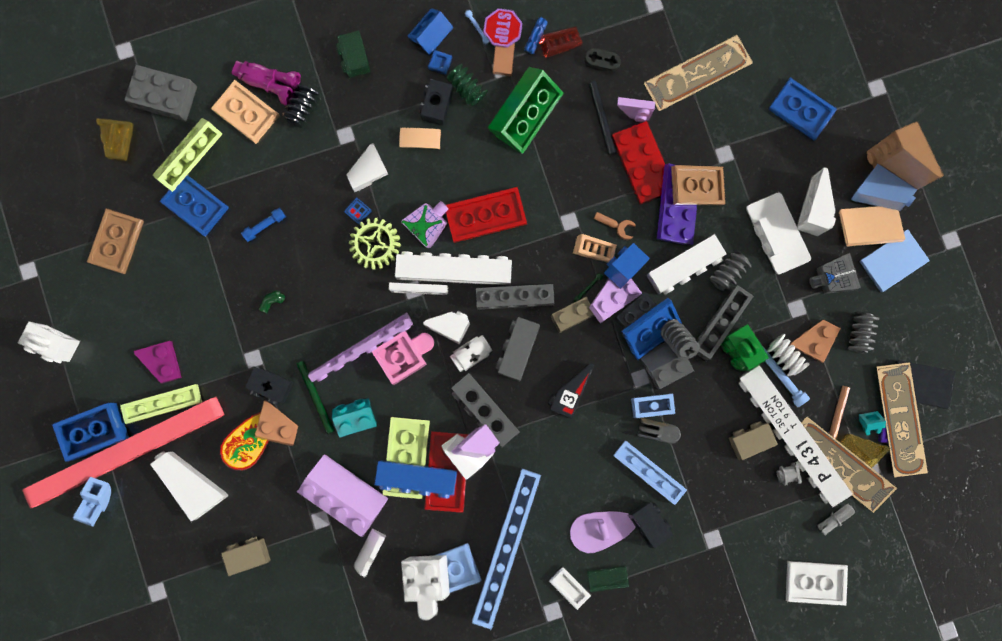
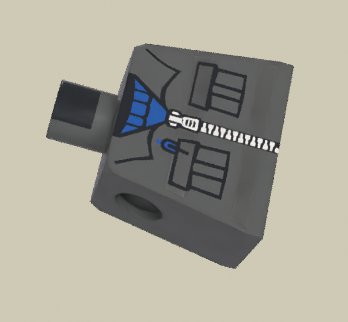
[810,253,861,294]

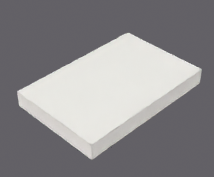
[786,561,848,605]

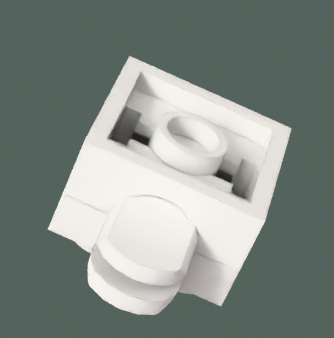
[18,322,80,363]
[401,555,450,620]

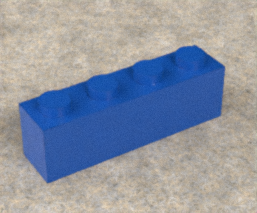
[375,460,458,498]

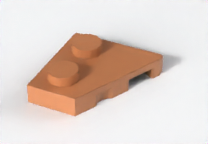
[789,320,841,363]
[255,400,298,446]

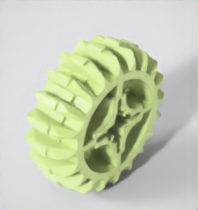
[349,218,401,270]

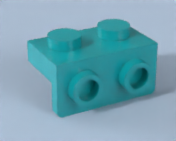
[332,398,377,437]

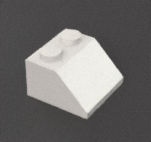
[423,311,470,345]

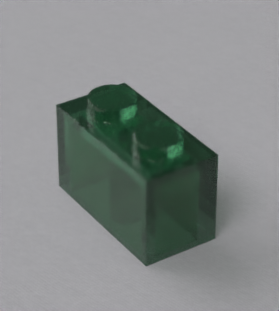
[336,31,371,78]

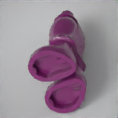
[232,61,301,105]

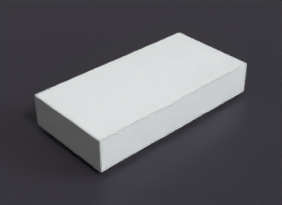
[549,567,591,610]

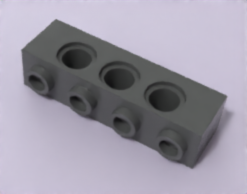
[476,284,554,310]
[696,285,754,361]
[452,373,520,447]

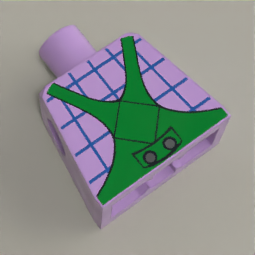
[401,201,449,248]

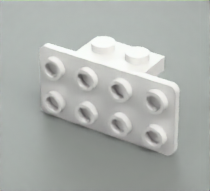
[746,193,811,274]

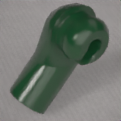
[258,291,285,314]

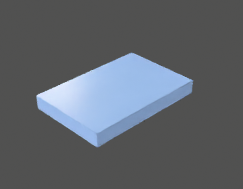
[859,230,930,292]

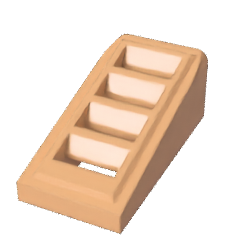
[573,234,617,263]

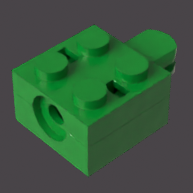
[720,324,769,372]

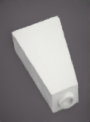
[151,451,228,521]

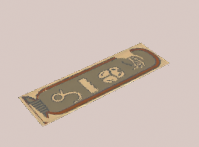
[877,363,928,477]

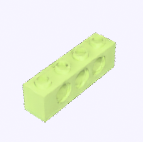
[153,118,222,192]

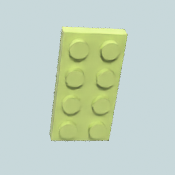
[383,417,430,499]

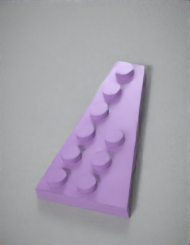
[308,312,413,382]

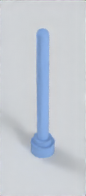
[760,343,810,407]

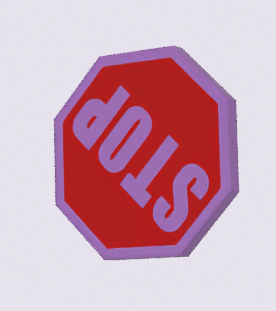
[483,9,522,48]

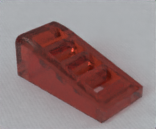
[539,27,582,57]

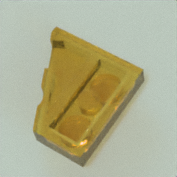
[96,119,134,161]
[840,434,890,468]

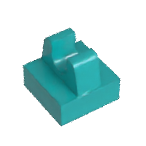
[859,411,886,435]

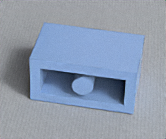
[631,394,675,418]

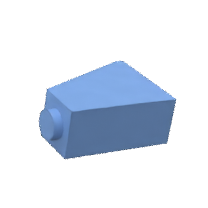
[852,164,917,211]

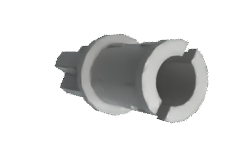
[817,504,855,535]

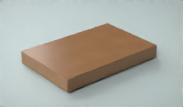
[671,165,725,205]
[87,209,144,274]

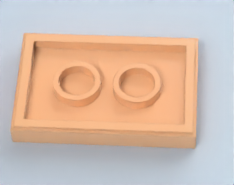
[211,80,279,144]
[839,206,905,246]

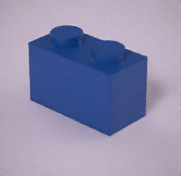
[604,243,650,289]

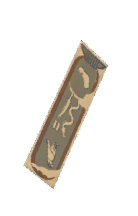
[644,35,753,111]
[801,417,897,513]

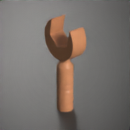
[594,212,636,240]

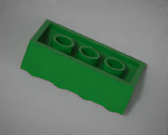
[488,67,563,154]

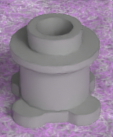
[777,462,802,485]

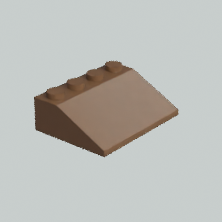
[867,122,943,190]

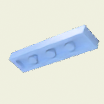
[613,441,687,505]

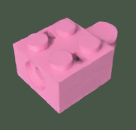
[372,331,434,385]

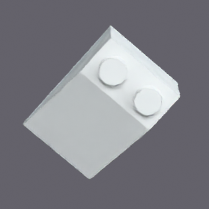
[797,168,836,236]

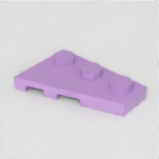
[589,278,642,323]

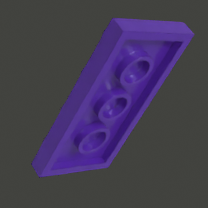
[657,163,697,246]

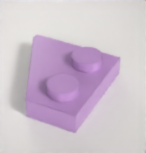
[617,97,655,122]

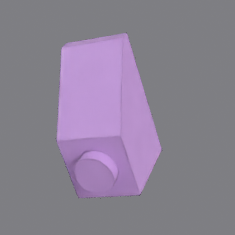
[451,424,499,458]

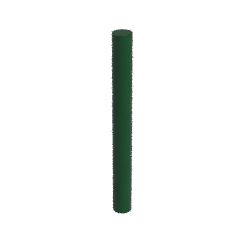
[297,361,334,434]

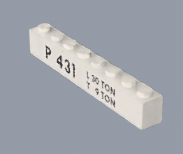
[739,365,853,507]

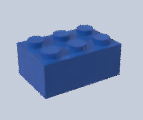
[52,403,129,461]

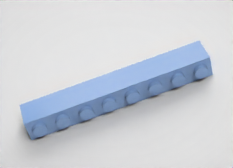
[472,468,541,629]

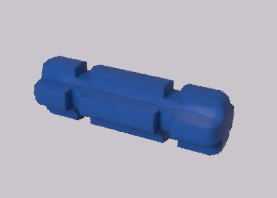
[525,18,547,54]

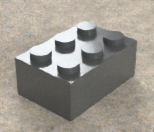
[125,65,197,122]
[496,317,540,382]

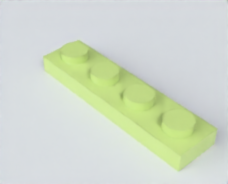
[120,384,202,424]

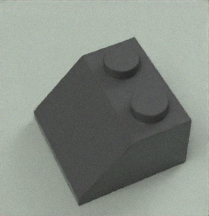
[640,342,694,390]

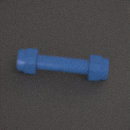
[241,207,286,242]

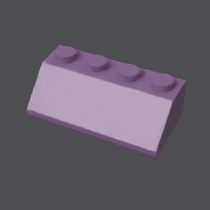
[297,455,388,537]

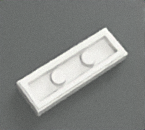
[389,283,448,295]

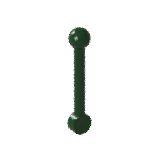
[573,273,603,302]

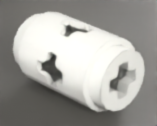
[450,335,492,372]

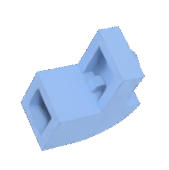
[73,477,111,527]

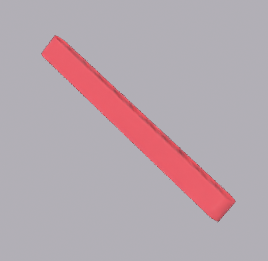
[22,397,225,508]

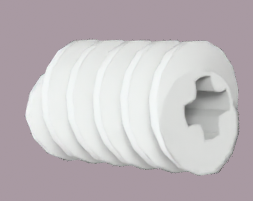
[767,334,809,377]

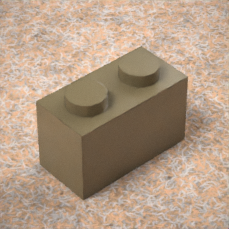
[551,297,594,333]
[729,421,778,460]
[221,537,271,576]

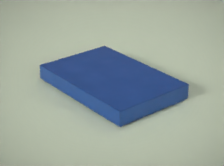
[768,78,837,141]
[160,175,229,237]
[621,298,681,360]

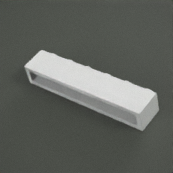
[395,251,512,285]

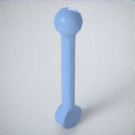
[465,10,490,44]

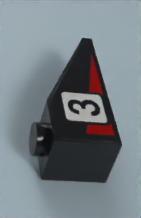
[548,363,594,419]

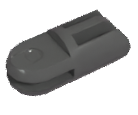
[637,418,681,443]

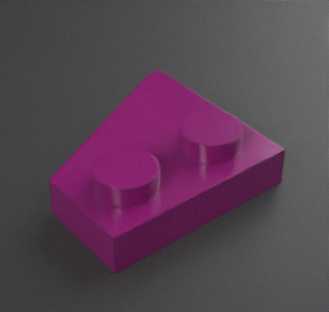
[134,341,182,383]

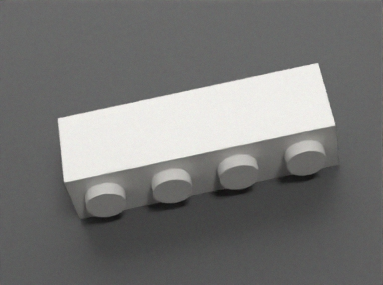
[646,234,726,295]

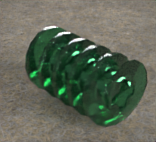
[447,64,488,106]

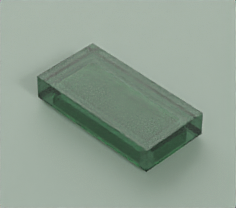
[587,566,629,592]

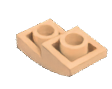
[399,128,441,149]

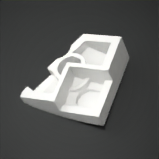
[346,144,388,192]
[441,434,493,480]
[354,528,386,577]

